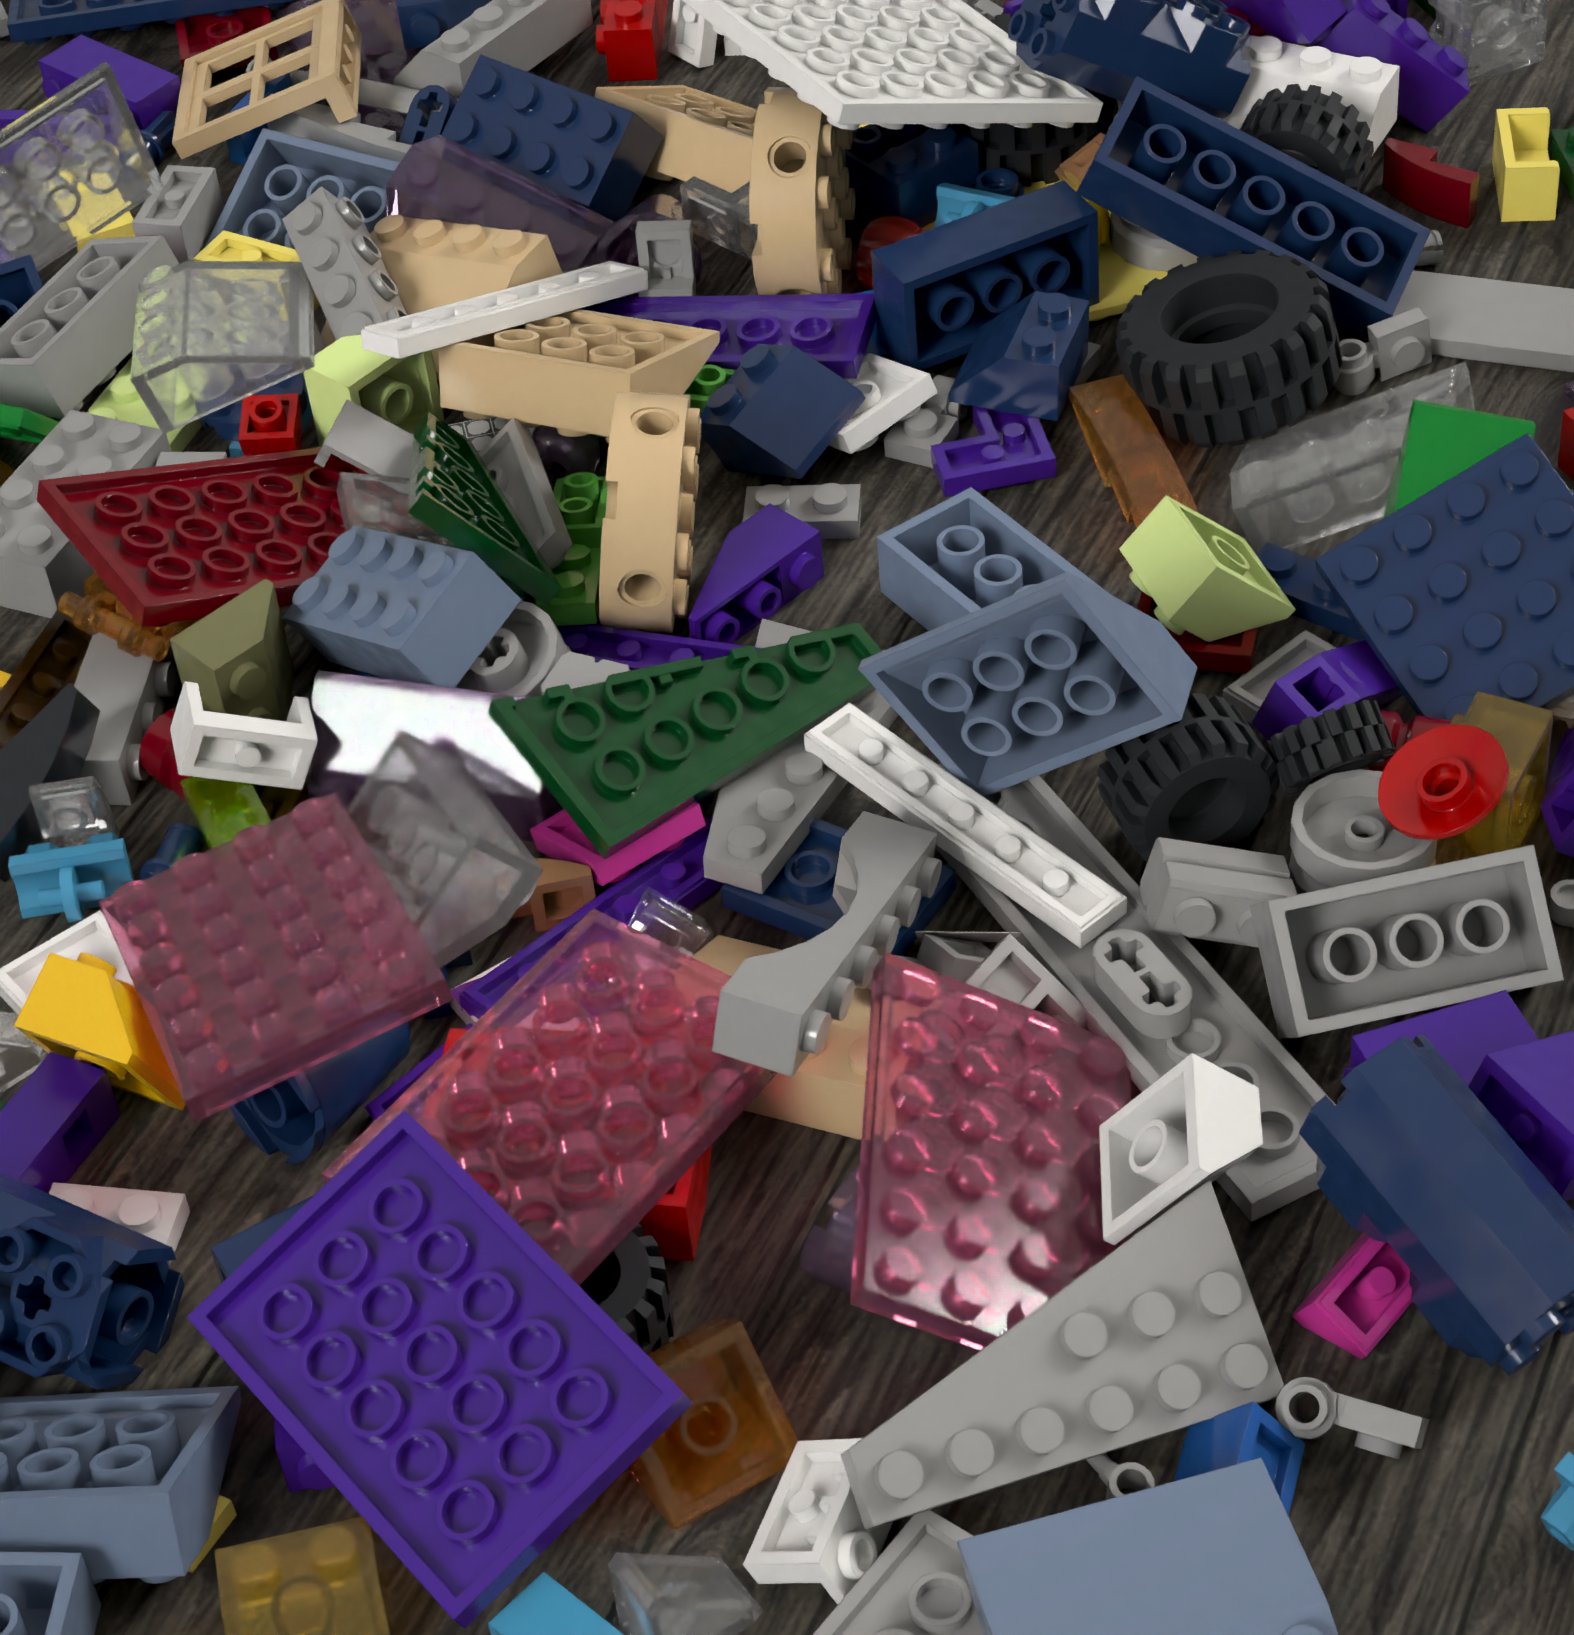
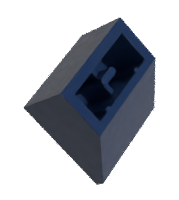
[845,124,979,239]

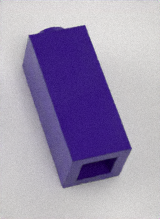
[0,1052,121,1193]

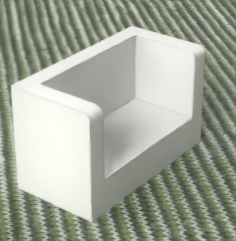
[170,681,318,790]

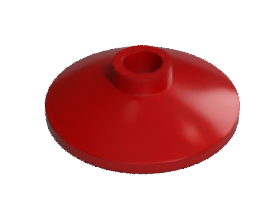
[1378,724,1509,840]

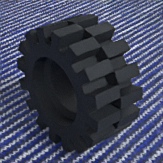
[1266,700,1396,794]

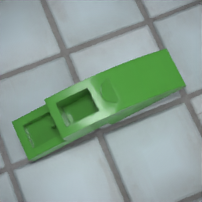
[535,472,607,626]

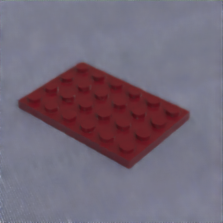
[37,447,446,627]

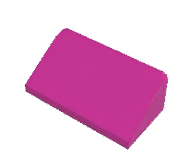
[1291,1232,1412,1359]

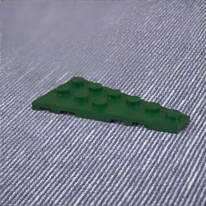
[407,412,562,606]
[487,622,882,859]

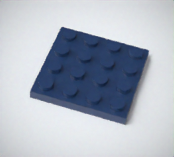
[1316,433,1574,740]

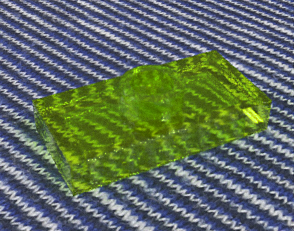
[180,776,283,874]

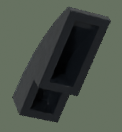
[0,683,100,882]

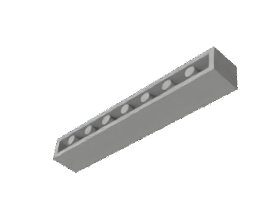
[64,452,227,805]

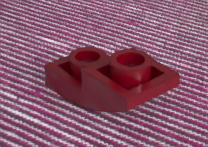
[1382,138,1479,229]

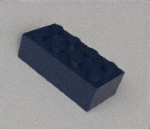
[436,54,664,228]
[871,180,1099,371]

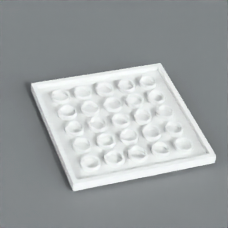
[682,0,1103,130]

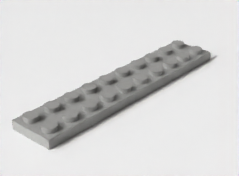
[935,763,1336,1222]

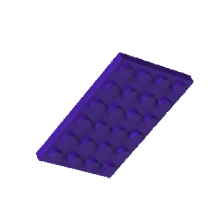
[187,1109,693,1629]

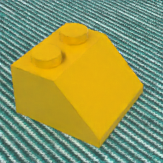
[14,952,188,1111]

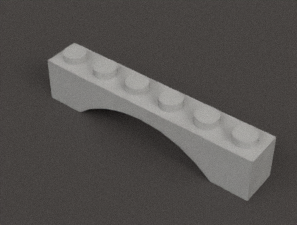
[712,811,942,1077]

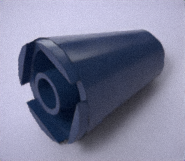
[221,1000,410,1165]

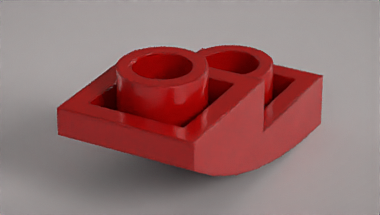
[238,393,301,456]

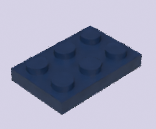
[721,818,956,956]

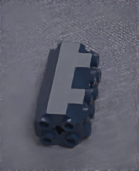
[1008,0,1251,120]
[1299,1034,1574,1376]
[0,1173,185,1390]

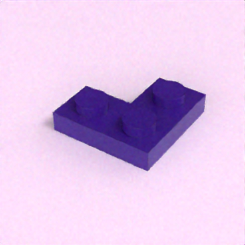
[930,406,1056,497]

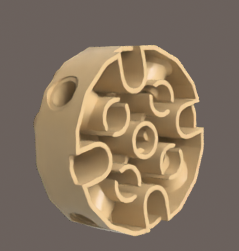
[749,87,856,295]
[599,391,702,634]

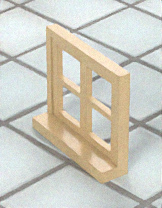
[172,0,362,160]

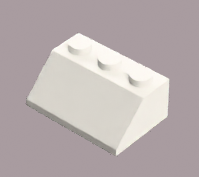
[1218,35,1400,167]

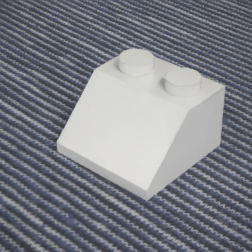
[1099,1053,1263,1246]

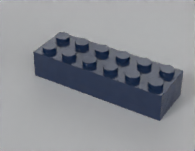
[1076,76,1431,343]

